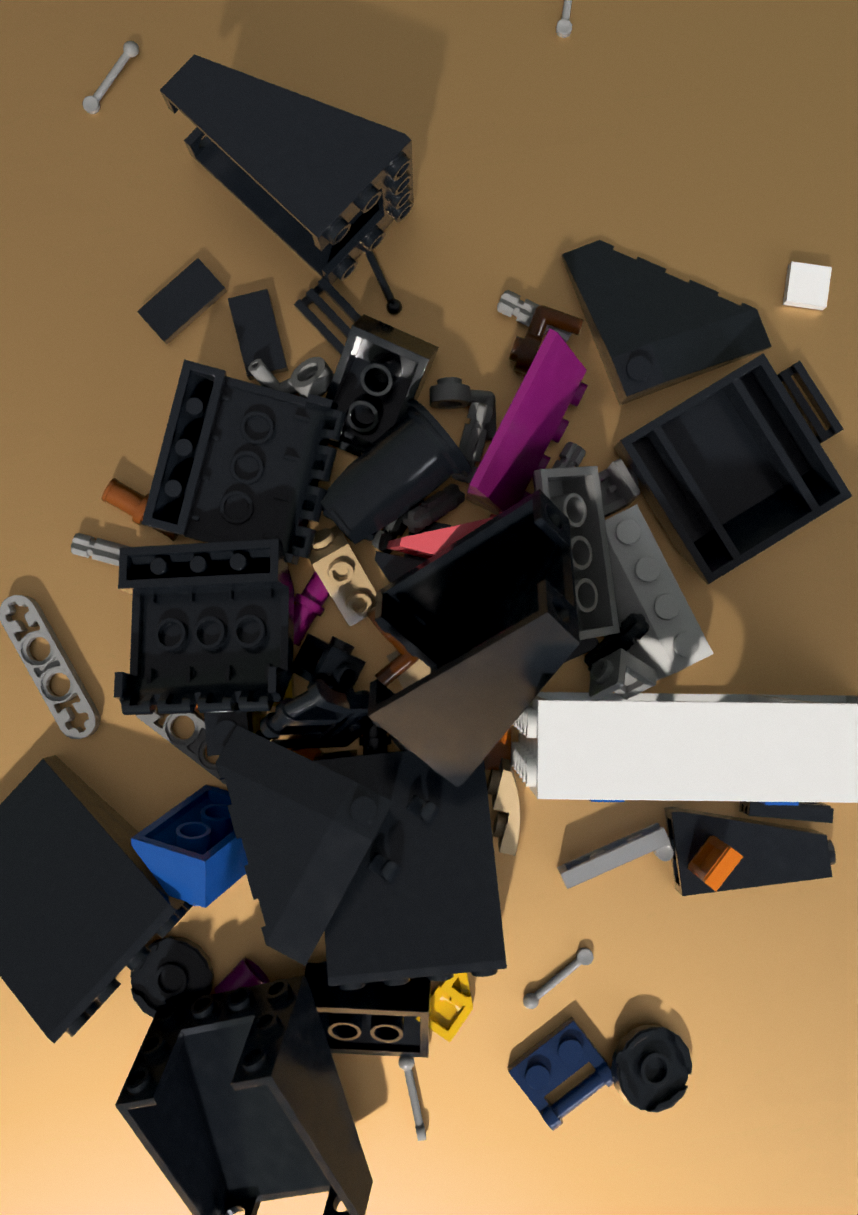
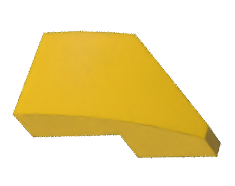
[416,973,473,1043]

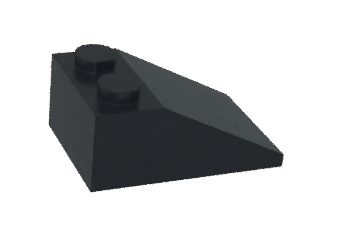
[326,314,439,457]

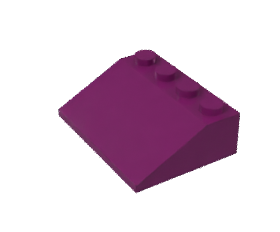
[466,329,588,515]

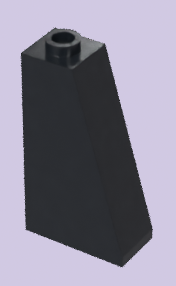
[664,807,836,896]

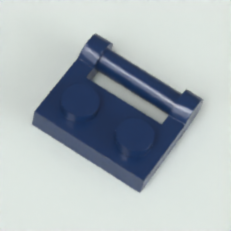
[507,1017,614,1131]

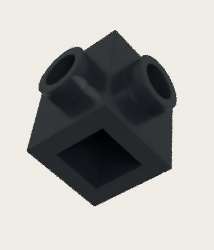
[293,633,366,693]

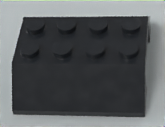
[142,360,347,565]
[114,539,294,715]

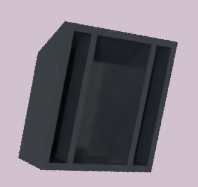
[614,353,852,584]

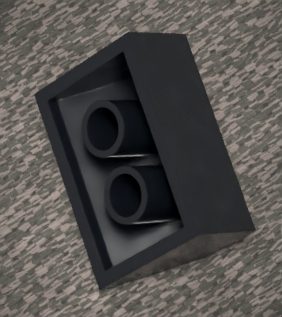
[305,961,431,1058]

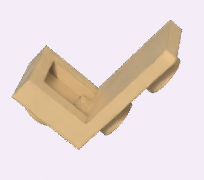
[309,525,377,626]

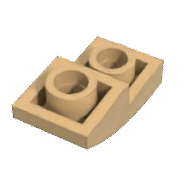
[487,758,520,856]

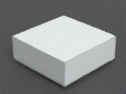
[783,261,832,310]

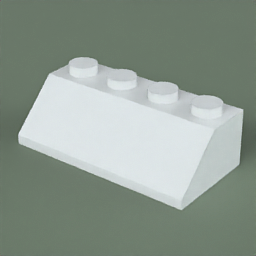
[604,504,714,680]

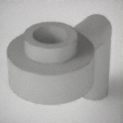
[248,357,334,398]
[429,377,496,441]

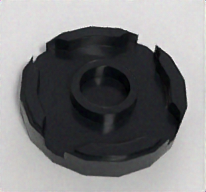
[130,936,214,1018]
[611,1024,692,1113]

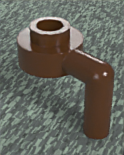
[509,305,584,374]
[367,605,419,687]

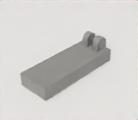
[557,823,674,889]

